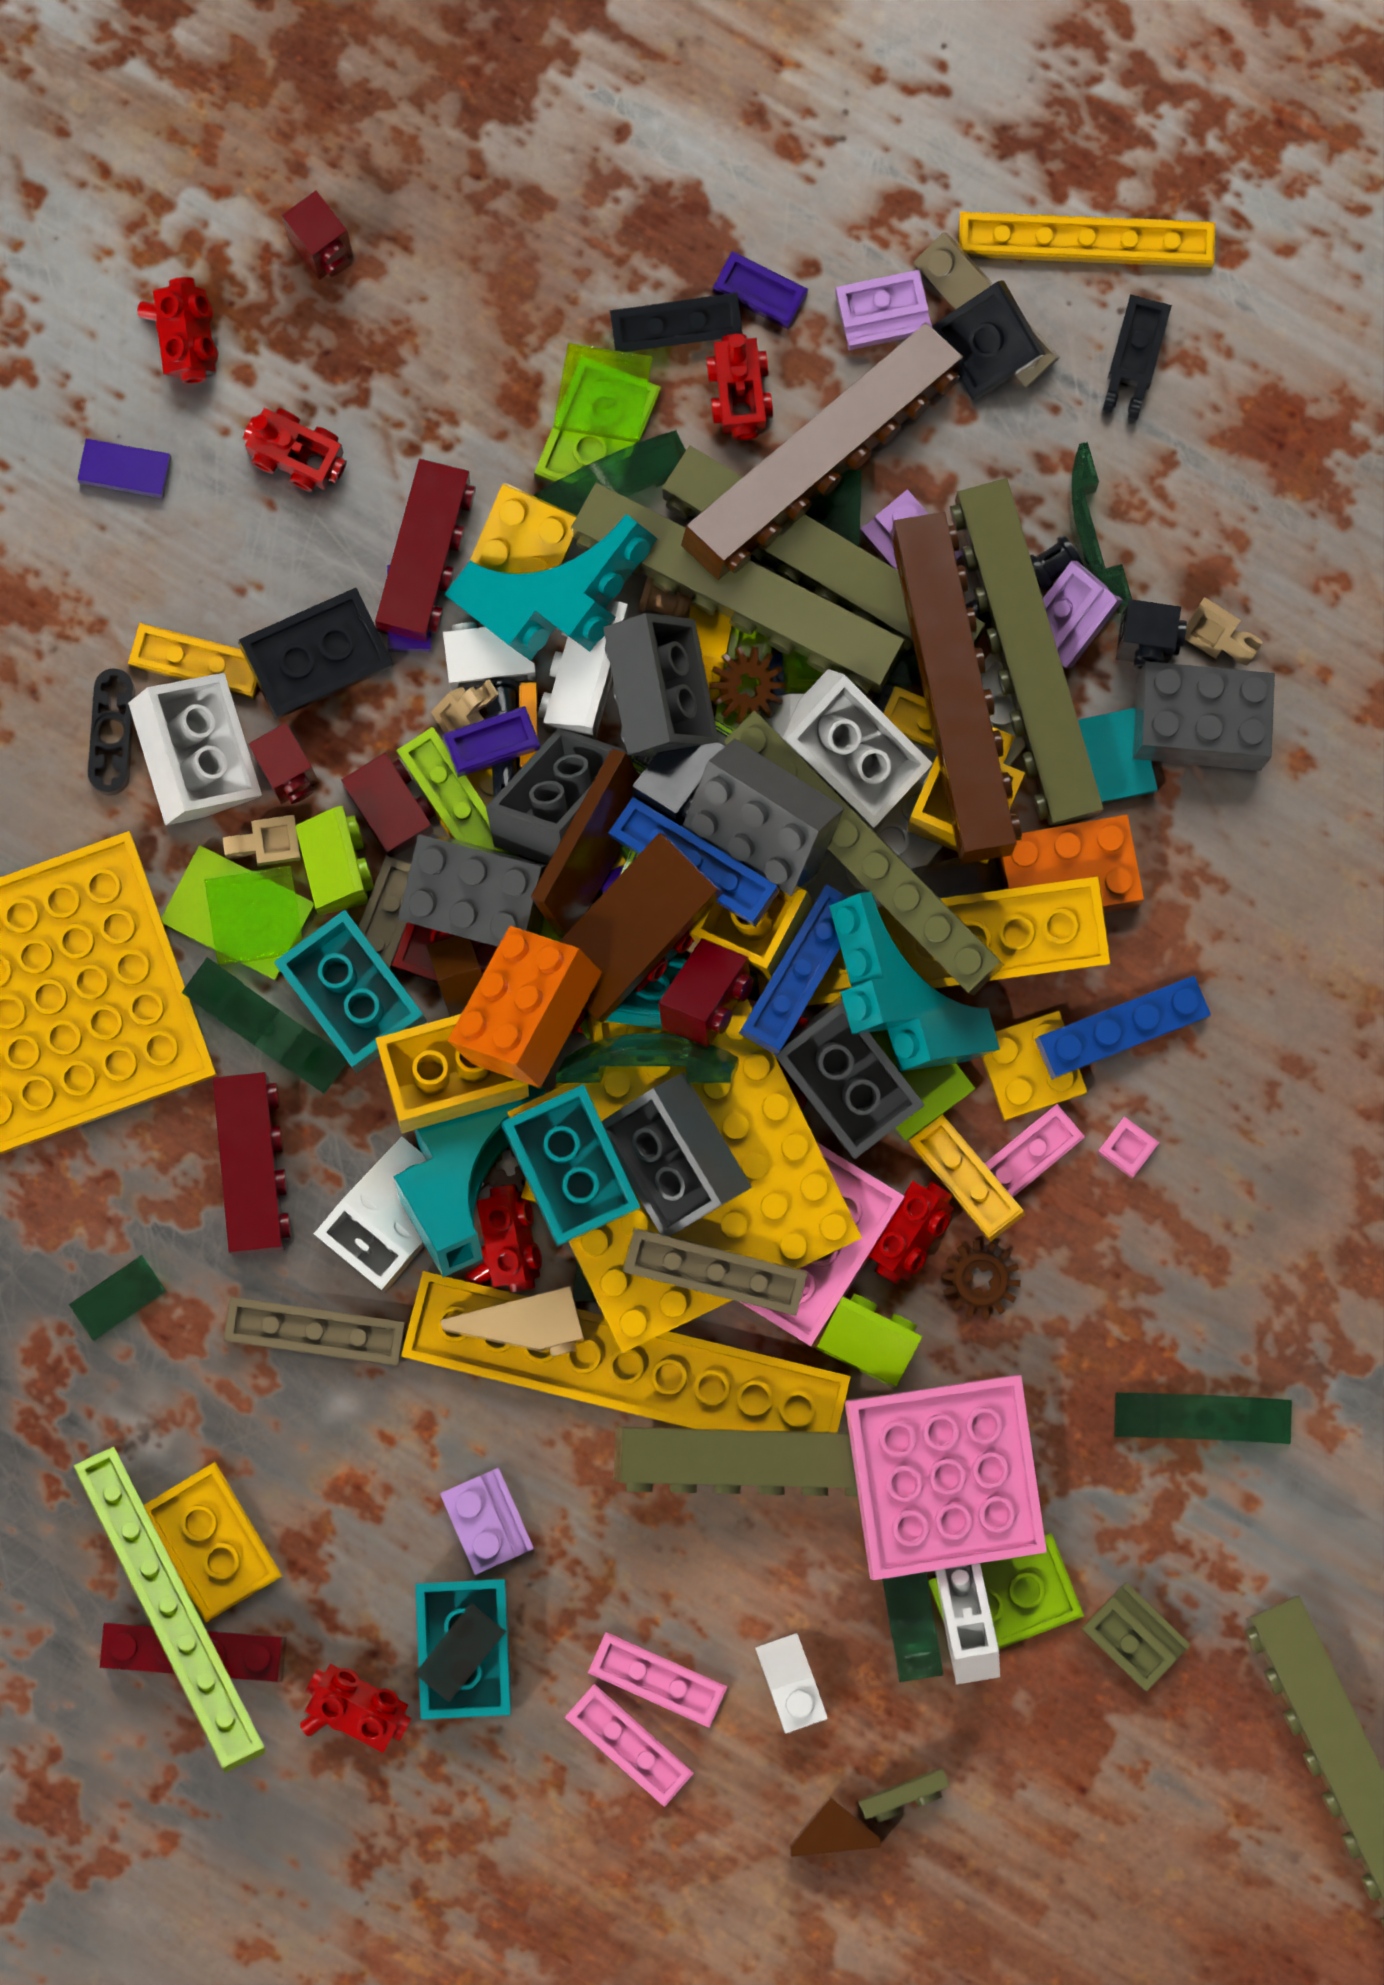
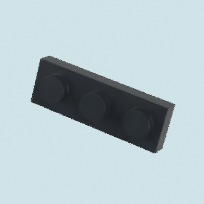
[609,292,743,353]

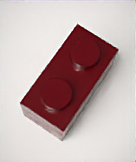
[281,191,353,280]
[248,723,319,804]
[341,753,435,858]
[658,939,753,1048]

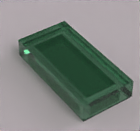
[69,1255,168,1342]

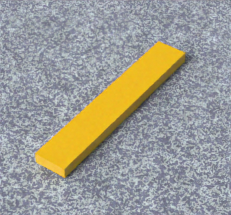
[958,211,1215,268]

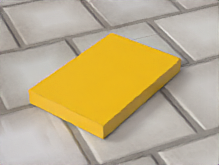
[144,1462,283,1623]

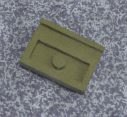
[1081,1582,1191,1692]
[857,1767,950,1823]

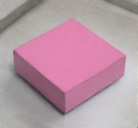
[1097,1116,1159,1178]

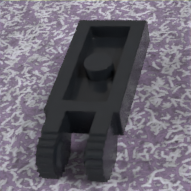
[1102,294,1172,420]

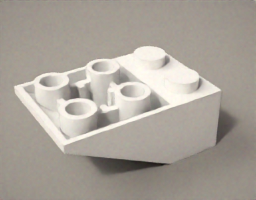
[314,1136,427,1293]

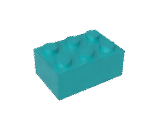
[274,910,427,1074]
[501,1084,640,1247]
[415,1579,512,1719]

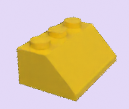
[375,1014,529,1133]

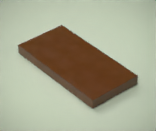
[531,748,640,938]
[559,832,723,1023]

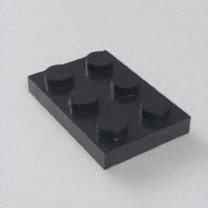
[238,588,394,720]

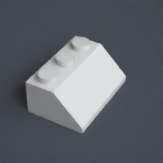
[538,601,629,740]
[782,669,933,828]
[128,673,262,826]

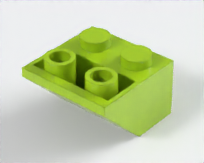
[295,805,374,916]
[816,1294,922,1389]

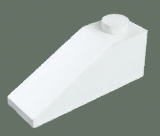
[935,1563,1000,1685]

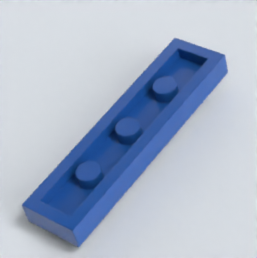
[609,797,780,927]
[739,884,849,1056]
[1035,976,1211,1080]

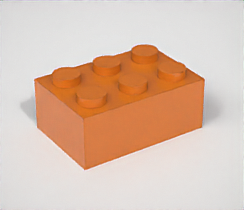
[998,814,1144,914]
[447,926,602,1088]

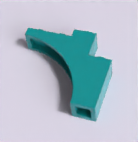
[444,514,658,661]
[829,891,1000,1072]
[393,1084,546,1277]

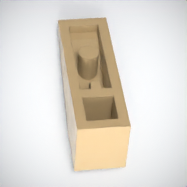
[441,1286,584,1357]

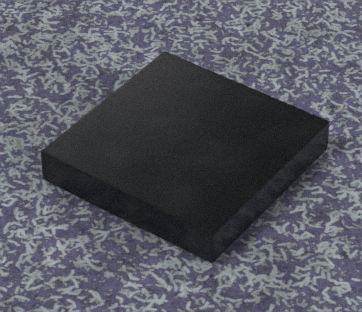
[932,280,1046,400]

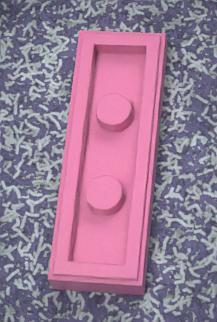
[985,1104,1085,1197]
[588,1632,727,1728]
[565,1684,694,1807]

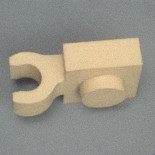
[1185,597,1263,666]
[431,679,499,733]
[223,815,301,866]

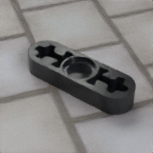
[88,668,135,796]

